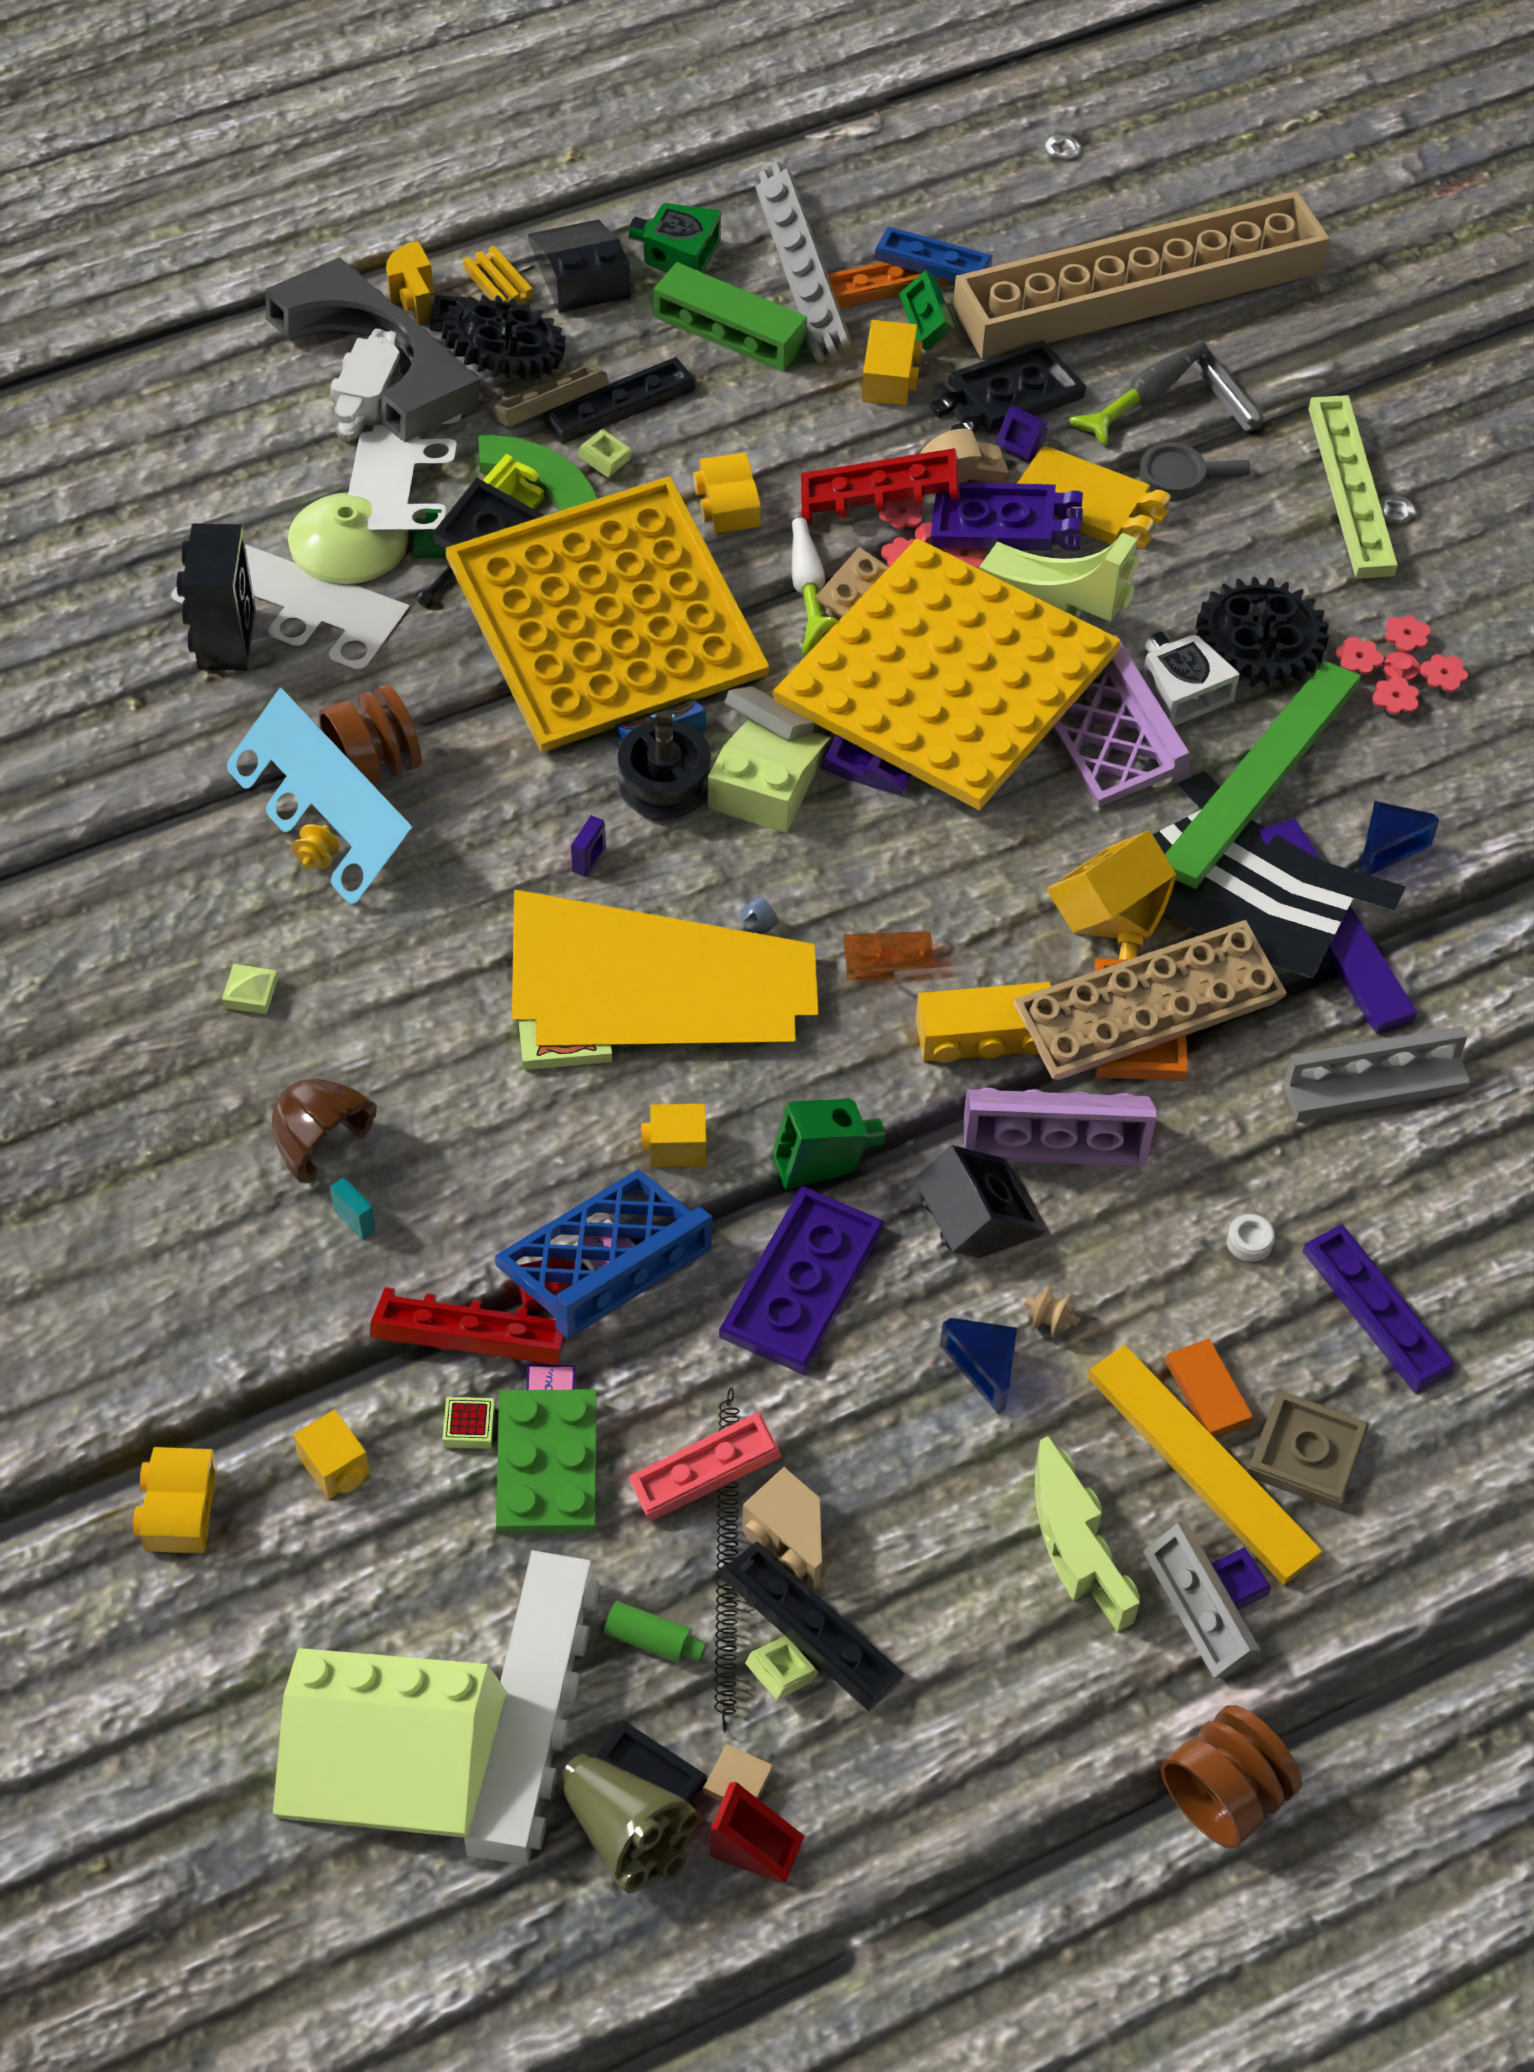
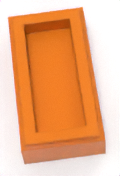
[1165,1338,1253,1438]

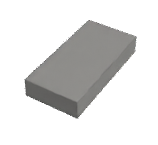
[725,686,815,740]

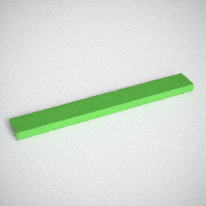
[1165,661,1361,889]

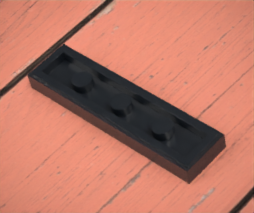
[543,357,695,444]
[721,1541,905,1712]

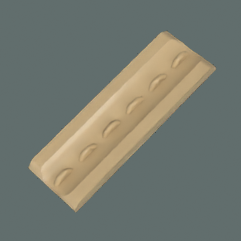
[1013,920,1287,1080]

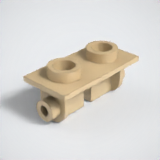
[815,547,889,621]

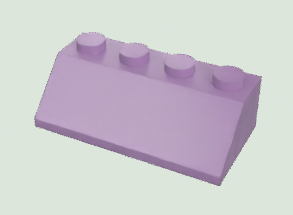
[964,1088,1157,1167]

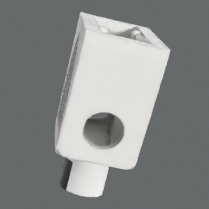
[1142,631,1240,727]

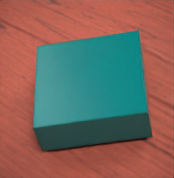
[330,1177,376,1240]

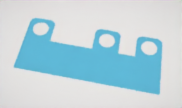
[227,687,412,904]

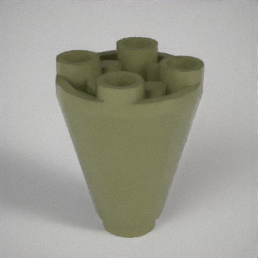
[559,1754,701,1894]

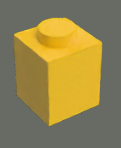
[641,1104,706,1168]
[293,1409,370,1500]

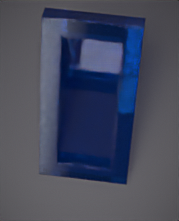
[1358,801,1439,875]
[940,1318,1017,1414]

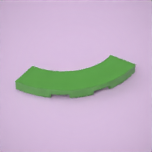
[479,435,597,511]

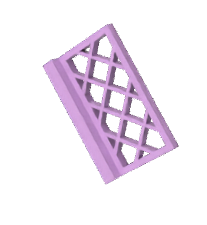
[1052,635,1191,808]

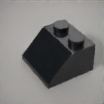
[914,1145,1045,1258]

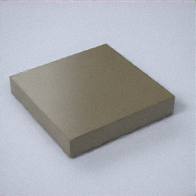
[1248,1390,1370,1511]

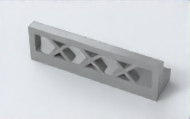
[1283,1026,1471,1122]

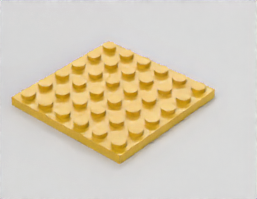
[446,476,770,753]
[773,538,1121,811]

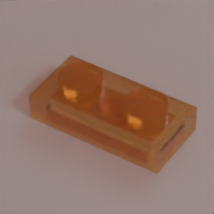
[843,931,934,980]

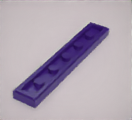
[1257,818,1417,1034]

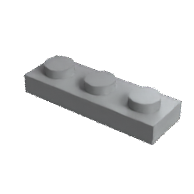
[1143,1523,1261,1679]

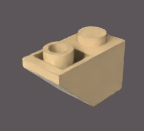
[742,1467,822,1590]

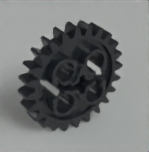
[441,295,566,381]
[1195,576,1329,688]

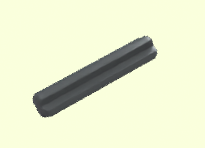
[1192,348,1264,433]

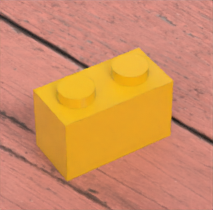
[861,320,923,406]

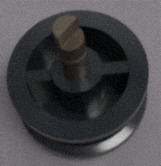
[618,711,711,821]

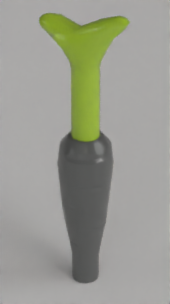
[1069,339,1208,446]

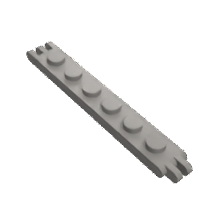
[755,162,853,364]

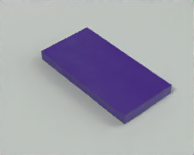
[719,1186,885,1375]

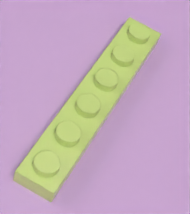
[1309,395,1398,579]

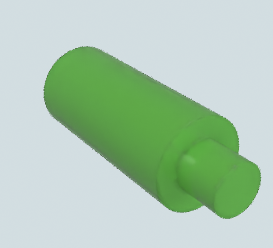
[604,1601,707,1663]

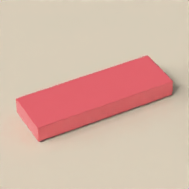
[628,1411,782,1522]

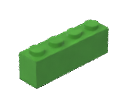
[653,262,807,372]

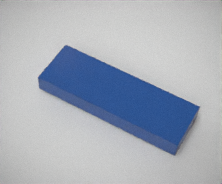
[874,227,993,282]

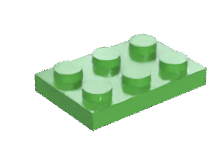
[496,1389,597,1534]

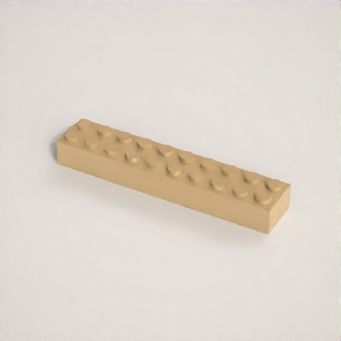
[953,191,1330,360]

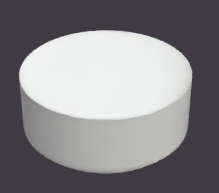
[1227,1214,1275,1262]

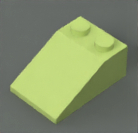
[708,719,831,833]

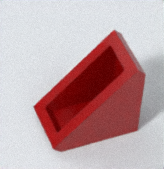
[710,1782,805,1883]

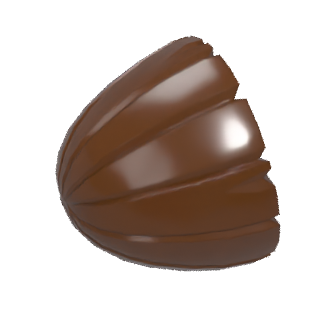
[272,1079,377,1184]

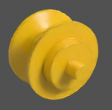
[291,824,340,869]

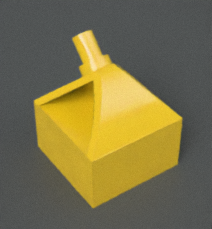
[1046,830,1177,960]

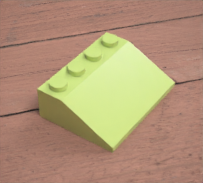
[273,1648,507,1838]

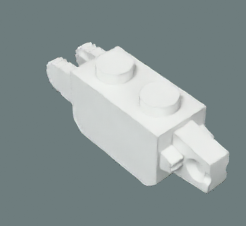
[330,329,402,442]

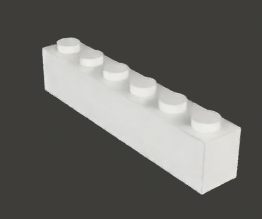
[464,1550,599,1866]

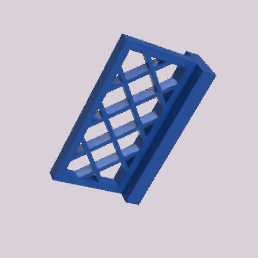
[495,1169,712,1339]

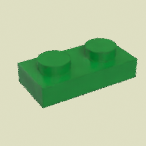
[899,270,955,351]

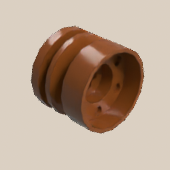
[318,684,422,785]
[1161,1705,1302,1848]

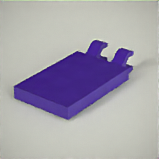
[930,482,1083,551]

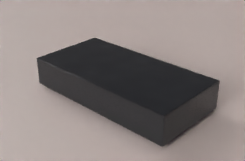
[595,1720,707,1804]

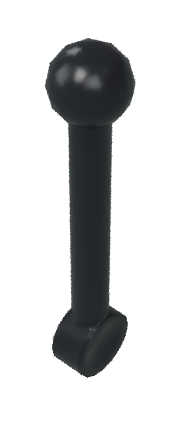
[417,565,453,606]

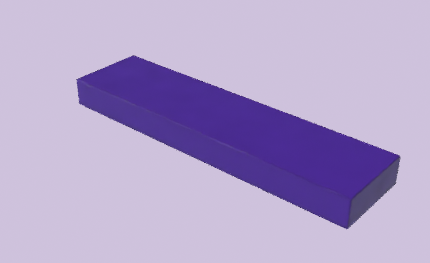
[1302,1224,1456,1394]

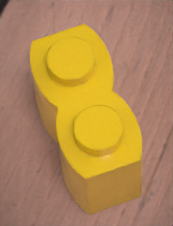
[693,452,761,534]
[133,1447,217,1554]

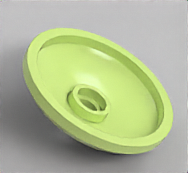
[288,492,409,584]

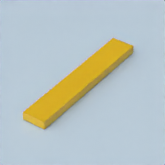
[1087,1344,1322,1586]

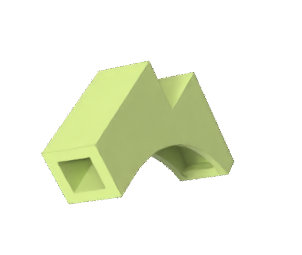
[979,533,1139,622]

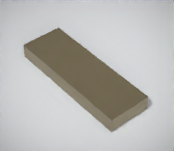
[489,364,609,427]

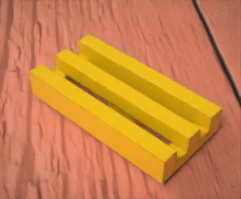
[462,246,533,305]

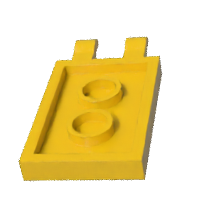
[1016,445,1171,549]

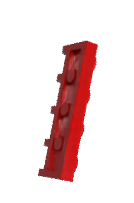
[801,448,960,524]
[370,1287,566,1365]

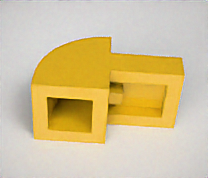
[386,241,434,325]

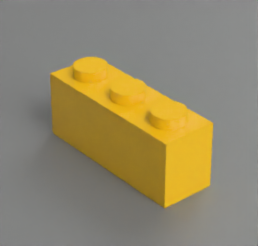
[915,982,1051,1063]

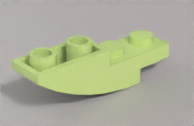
[1034,1436,1140,1633]

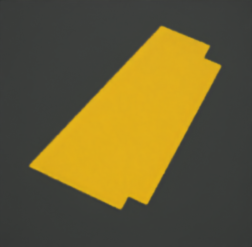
[512,890,818,1046]

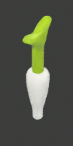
[792,517,838,656]

